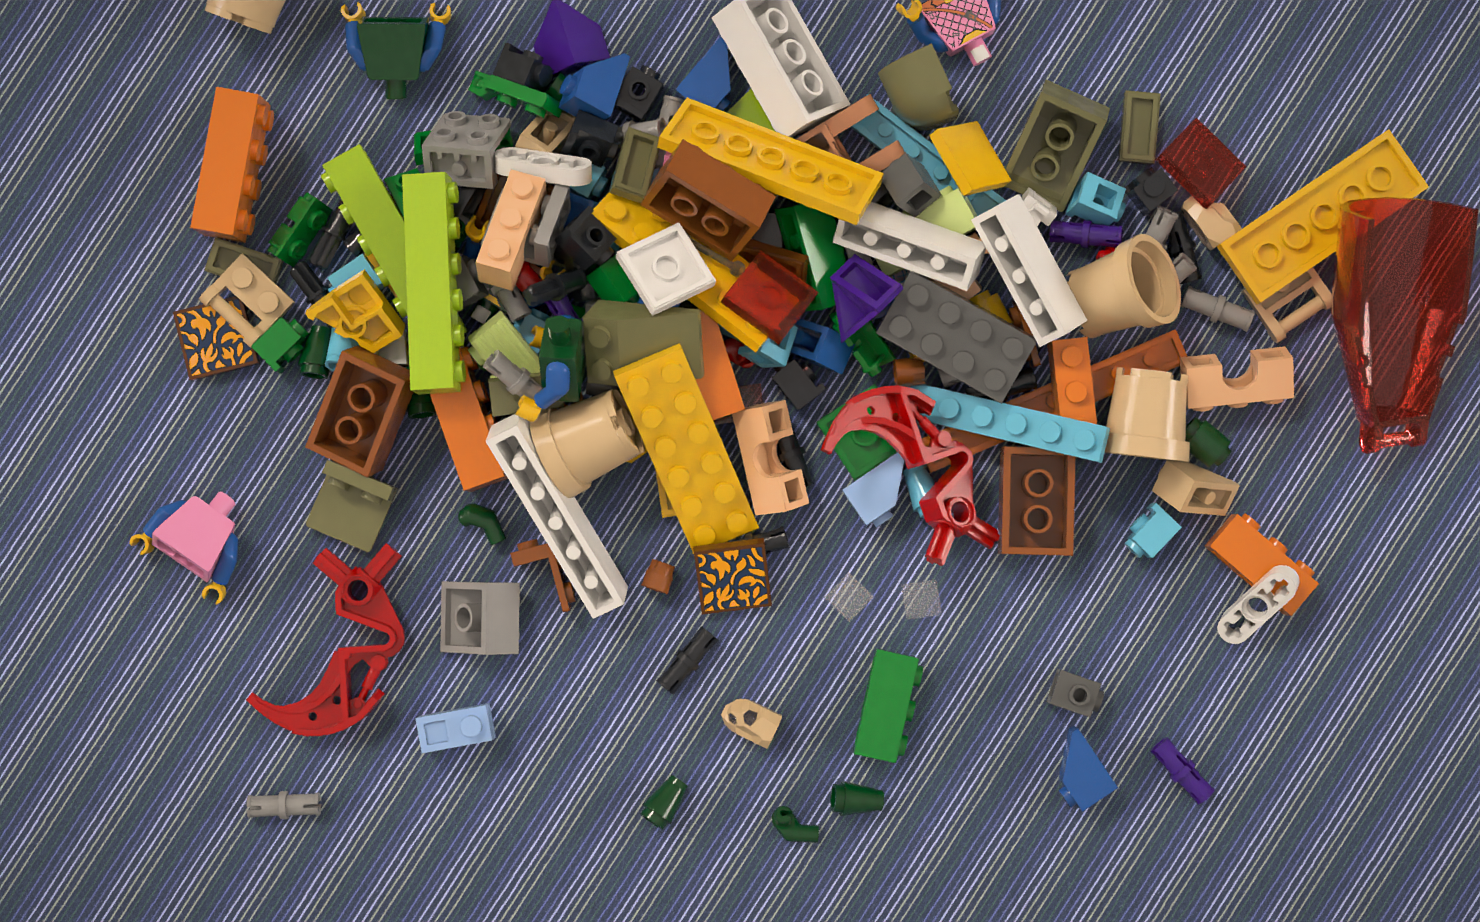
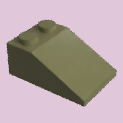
[1004,80,1110,212]
[583,300,704,386]

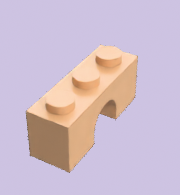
[476,169,547,291]
[1180,347,1294,412]
[732,400,809,515]

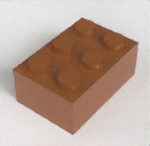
[640,139,776,261]
[305,345,413,477]
[998,446,1076,556]

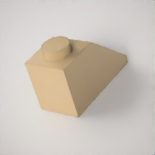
[515,110,576,154]
[1152,460,1240,516]

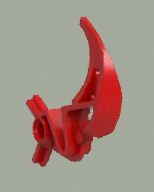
[821,385,1000,566]
[246,543,405,736]

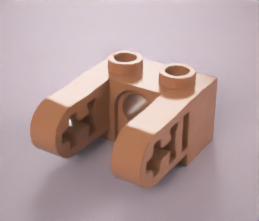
[796,94,906,172]

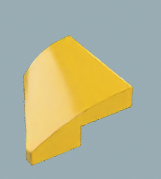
[305,269,406,353]

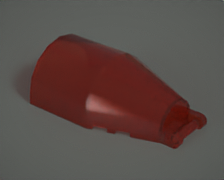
[1330,197,1479,454]

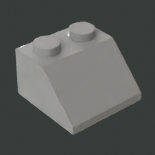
[440,581,520,655]

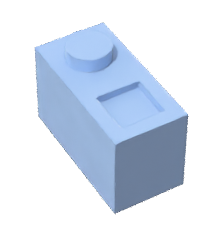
[415,703,496,753]

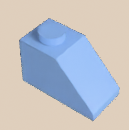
[842,452,904,528]

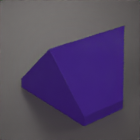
[533,0,610,78]
[830,254,904,343]

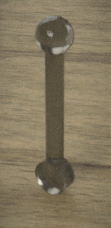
[686,232,745,277]

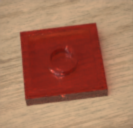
[1155,118,1247,209]
[721,250,819,345]

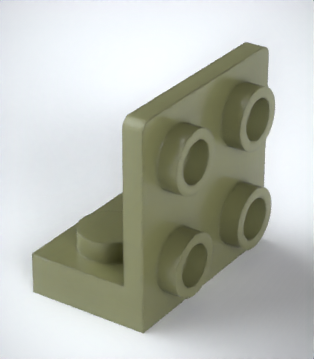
[306,459,398,552]

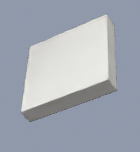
[616,223,716,316]

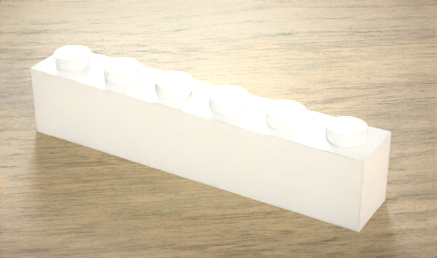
[486,414,628,619]

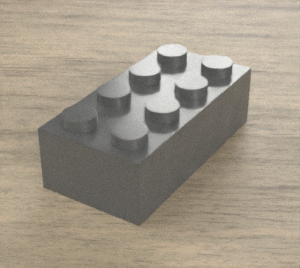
[876,271,1037,404]

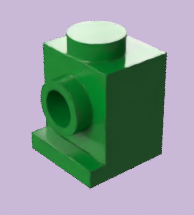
[251,317,309,374]

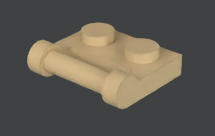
[199,253,296,348]
[1241,267,1336,344]

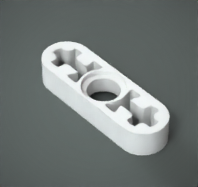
[494,147,592,186]
[1217,565,1300,644]

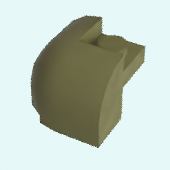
[878,43,959,131]

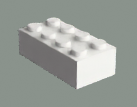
[712,0,851,137]

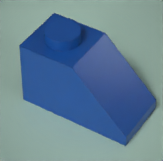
[675,36,732,112]
[558,53,631,120]
[786,317,855,374]
[1059,726,1118,812]

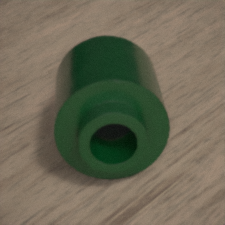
[1185,416,1232,468]

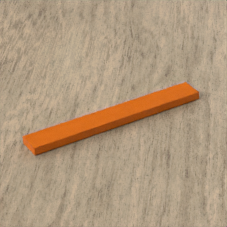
[922,329,1188,473]

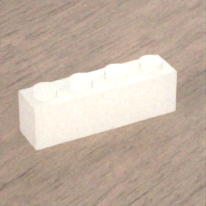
[971,194,1088,347]
[833,202,986,291]

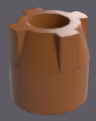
[893,357,925,387]
[641,559,675,595]

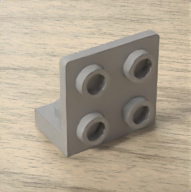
[422,111,511,189]
[481,184,571,268]

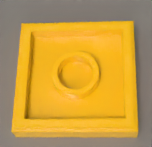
[929,121,1012,196]

